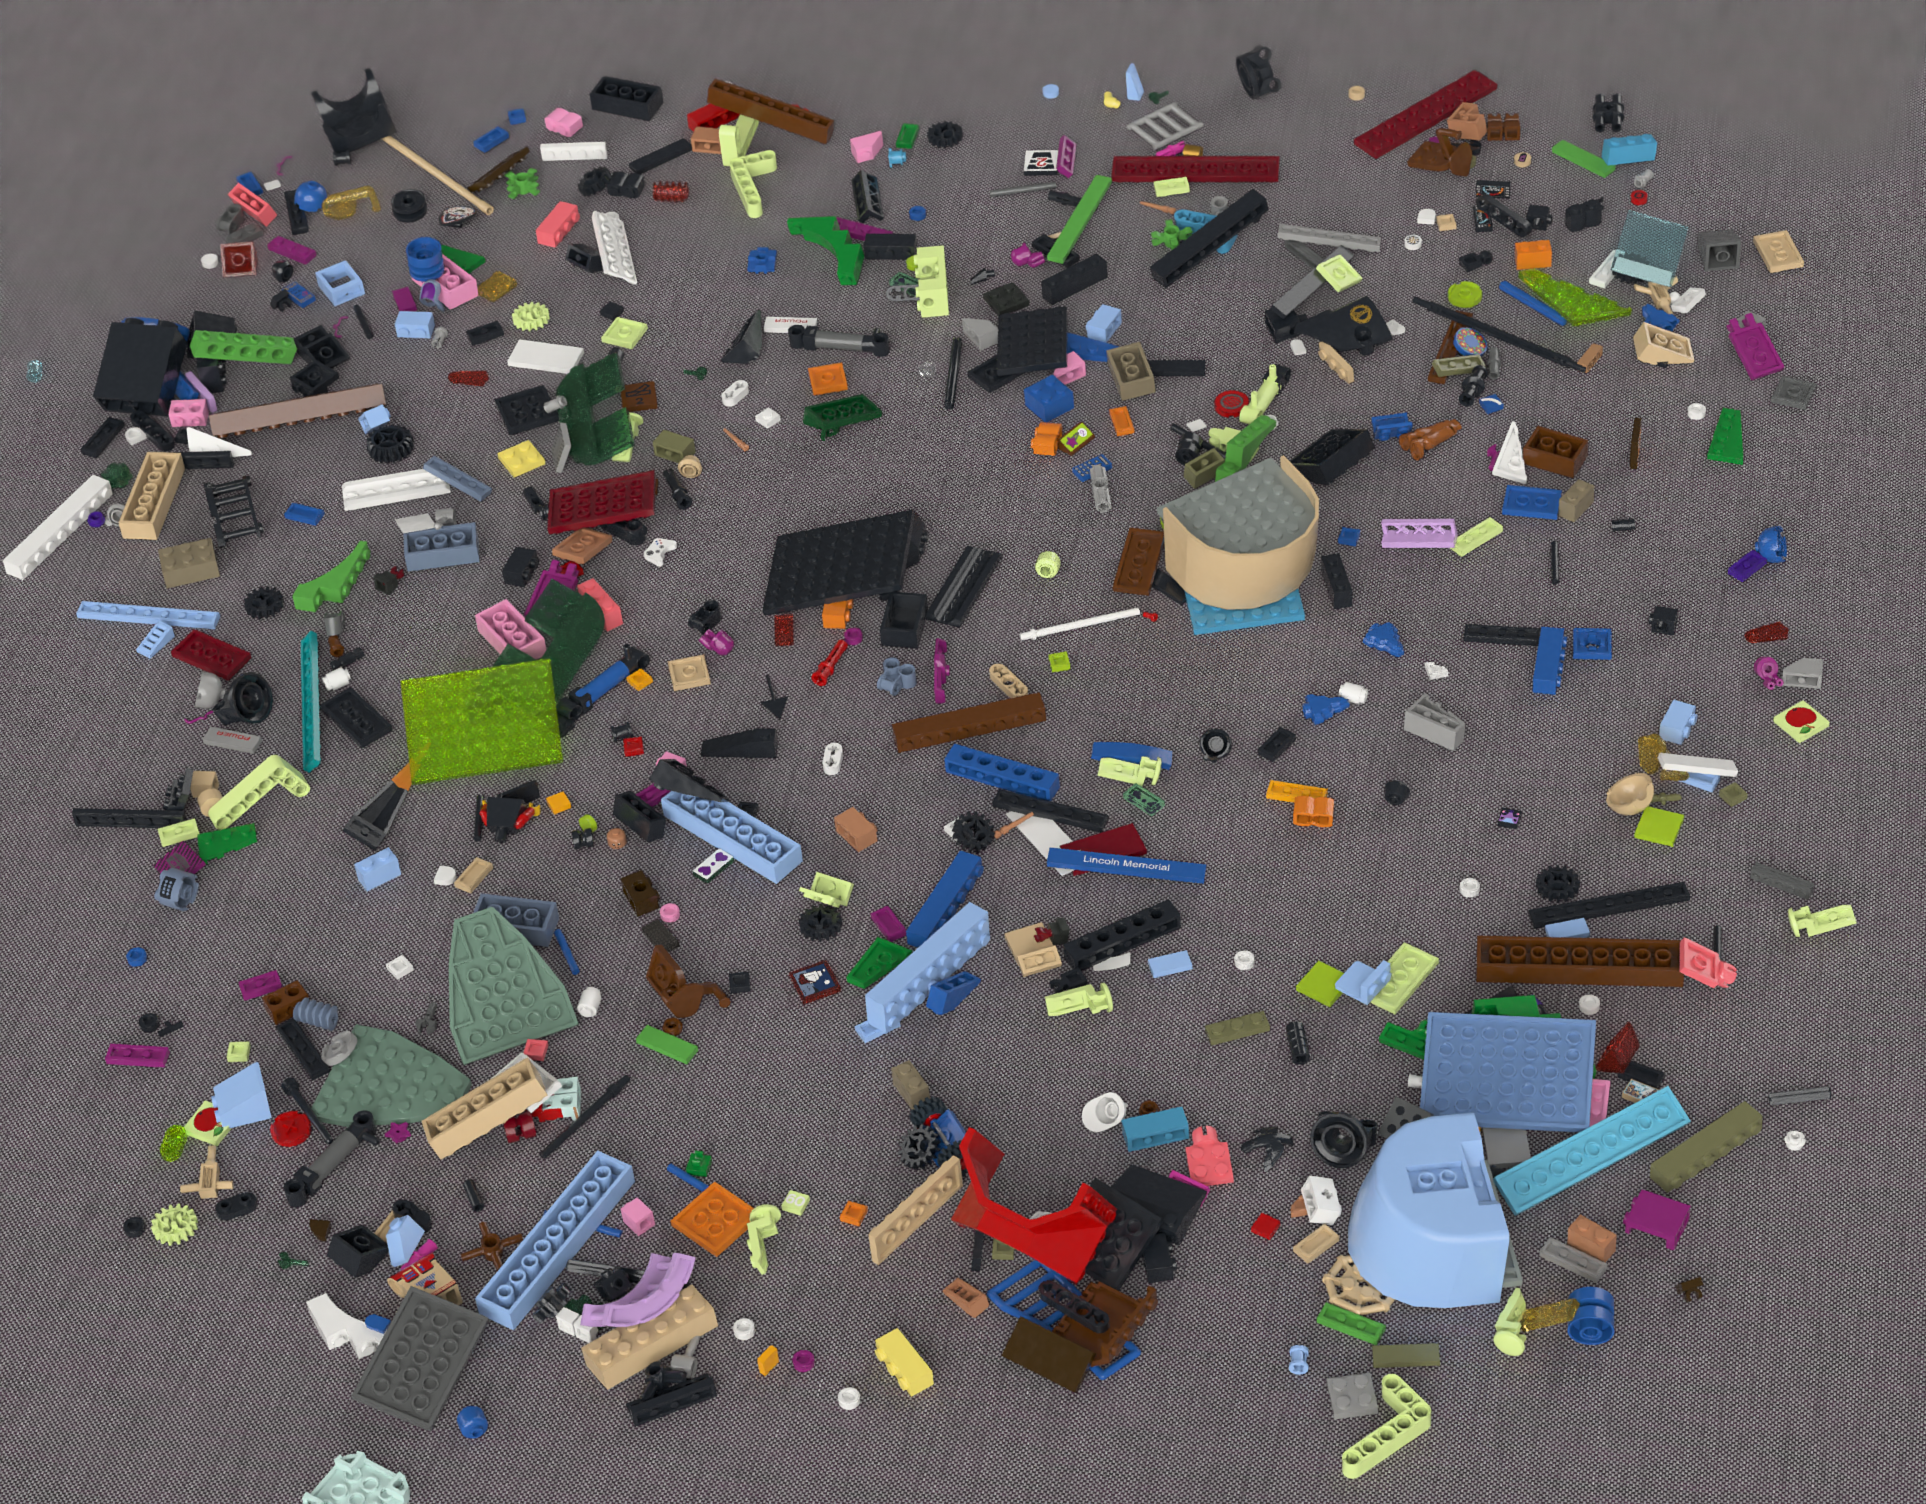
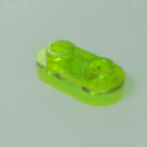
[160,1125,187,1162]

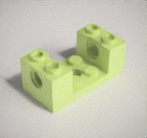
[914,246,949,317]

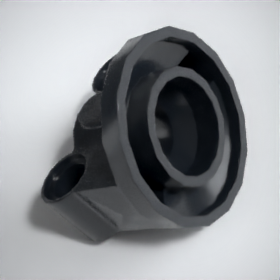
[1235,45,1282,99]
[212,672,273,725]
[1310,1111,1378,1168]

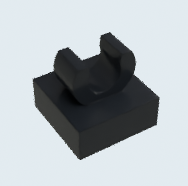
[270,289,292,312]

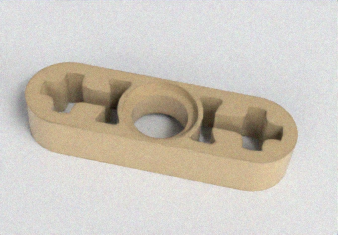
[989,664,1028,698]

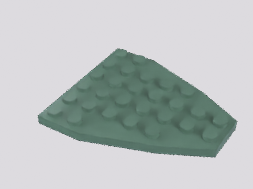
[448,907,578,1066]
[311,1024,472,1127]

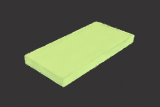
[1370,942,1439,1014]

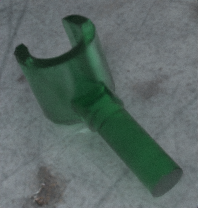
[1149,90,1169,104]
[683,367,707,381]
[277,1252,309,1269]

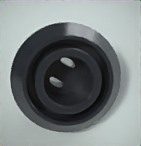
[272,261,293,283]
[1384,780,1410,805]

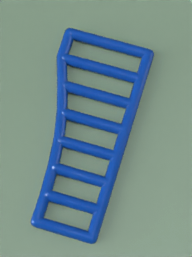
[987,1260,1141,1380]

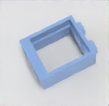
[315,260,365,306]

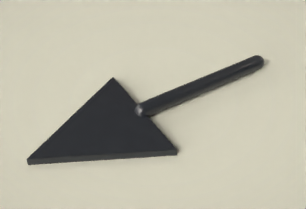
[761,675,788,719]

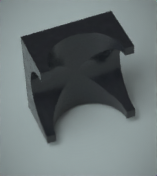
[311,68,397,153]

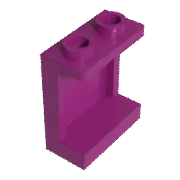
[1623,1189,1691,1250]

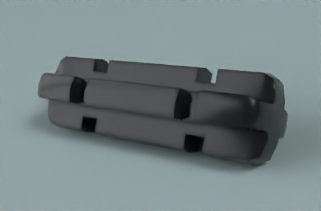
[330,647,364,671]

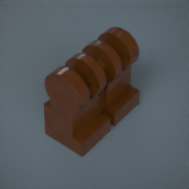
[1487,113,1520,141]

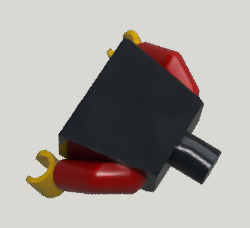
[480,797,540,843]

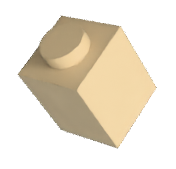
[190,771,219,798]

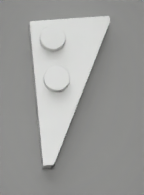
[1492,421,1527,484]
[187,427,252,457]

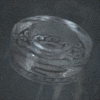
[918,362,936,378]

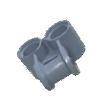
[877,657,917,696]

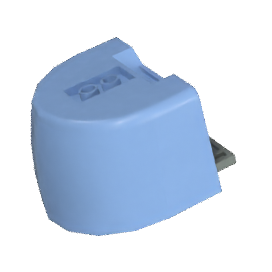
[1348,1112,1523,1308]

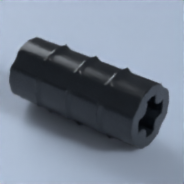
[1286,1022,1310,1065]

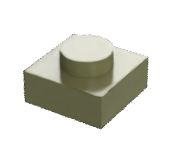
[1719,782,1747,807]
[992,1239,1015,1260]

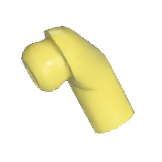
[1104,91,1121,109]

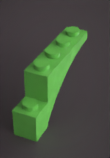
[1215,415,1276,482]
[292,541,370,612]

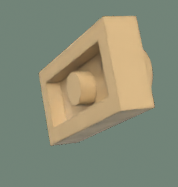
[1017,945,1062,977]

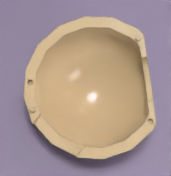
[1606,773,1654,816]

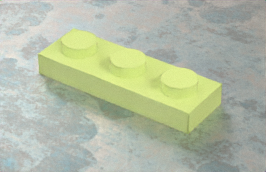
[1450,517,1503,557]

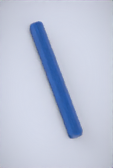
[1499,281,1568,326]

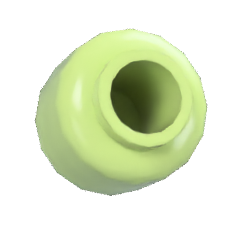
[1035,551,1061,578]

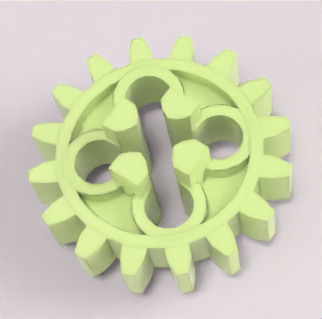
[512,302,550,331]
[151,1204,198,1246]

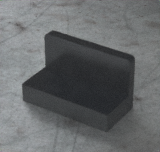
[497,780,540,804]

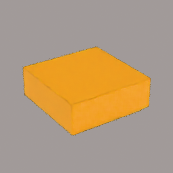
[626,669,653,691]
[546,791,571,815]
[757,1345,779,1376]

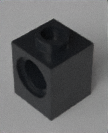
[1526,204,1553,231]
[1649,606,1678,636]

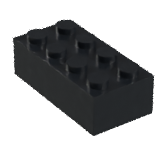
[589,76,664,121]

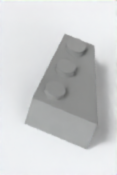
[1404,693,1466,751]

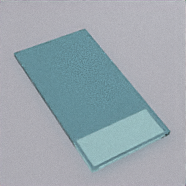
[1610,210,1688,287]

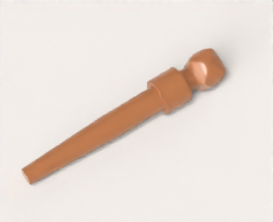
[1140,201,1176,215]
[723,428,749,452]
[994,812,1034,839]

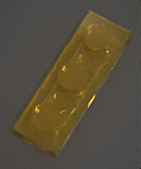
[1521,1298,1580,1332]

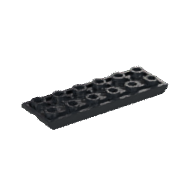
[926,546,1003,628]

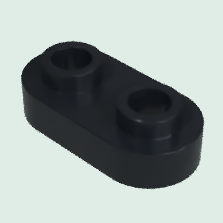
[215,1192,258,1220]

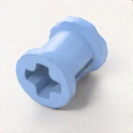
[1289,1345,1309,1375]

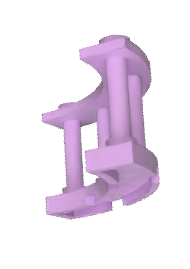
[580,1253,696,1327]

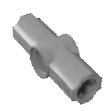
[1090,465,1111,513]

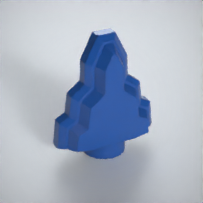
[1642,304,1679,332]
[1363,622,1404,658]
[1302,694,1350,725]

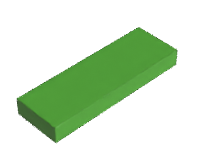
[636,1025,698,1064]
[1317,1302,1386,1345]

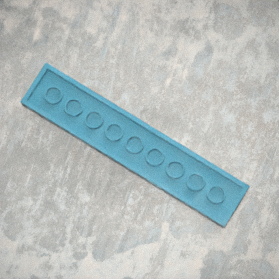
[1493,1086,1691,1216]

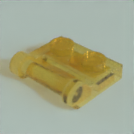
[477,270,517,303]

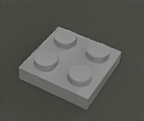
[1326,1373,1378,1419]

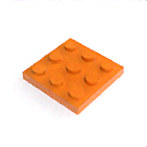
[671,1181,754,1257]

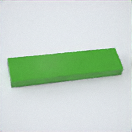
[1552,139,1615,178]

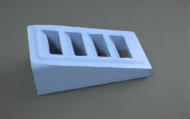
[1126,63,1144,101]
[136,621,175,658]

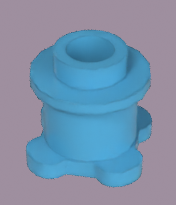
[888,148,906,168]

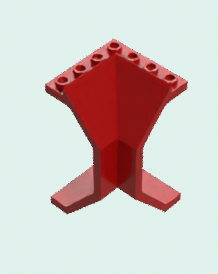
[951,1127,1117,1285]

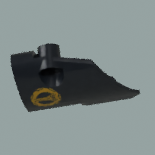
[1294,295,1392,356]

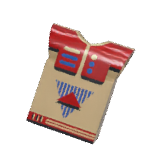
[387,1252,463,1305]

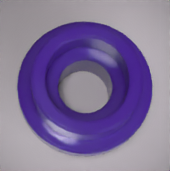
[87,511,106,528]

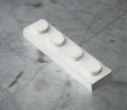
[540,142,608,161]

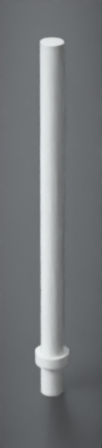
[1019,607,1140,641]

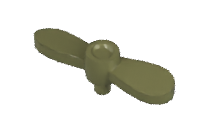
[1651,792,1682,805]

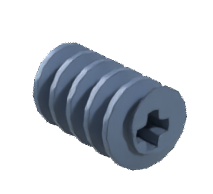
[293,998,338,1031]

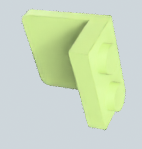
[799,872,854,908]

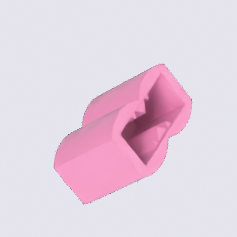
[544,108,583,137]

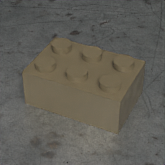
[1106,342,1156,401]
[158,538,220,589]

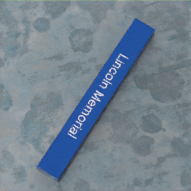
[1047,847,1206,884]

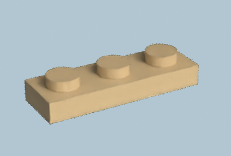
[1318,342,1354,384]

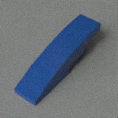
[1091,742,1173,770]

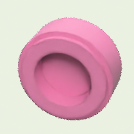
[660,903,680,923]

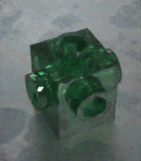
[100,462,133,488]

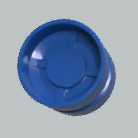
[1567,1287,1614,1345]

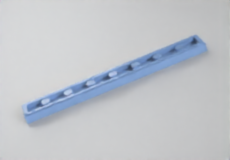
[76,601,220,629]

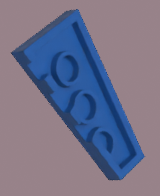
[1067,333,1120,362]

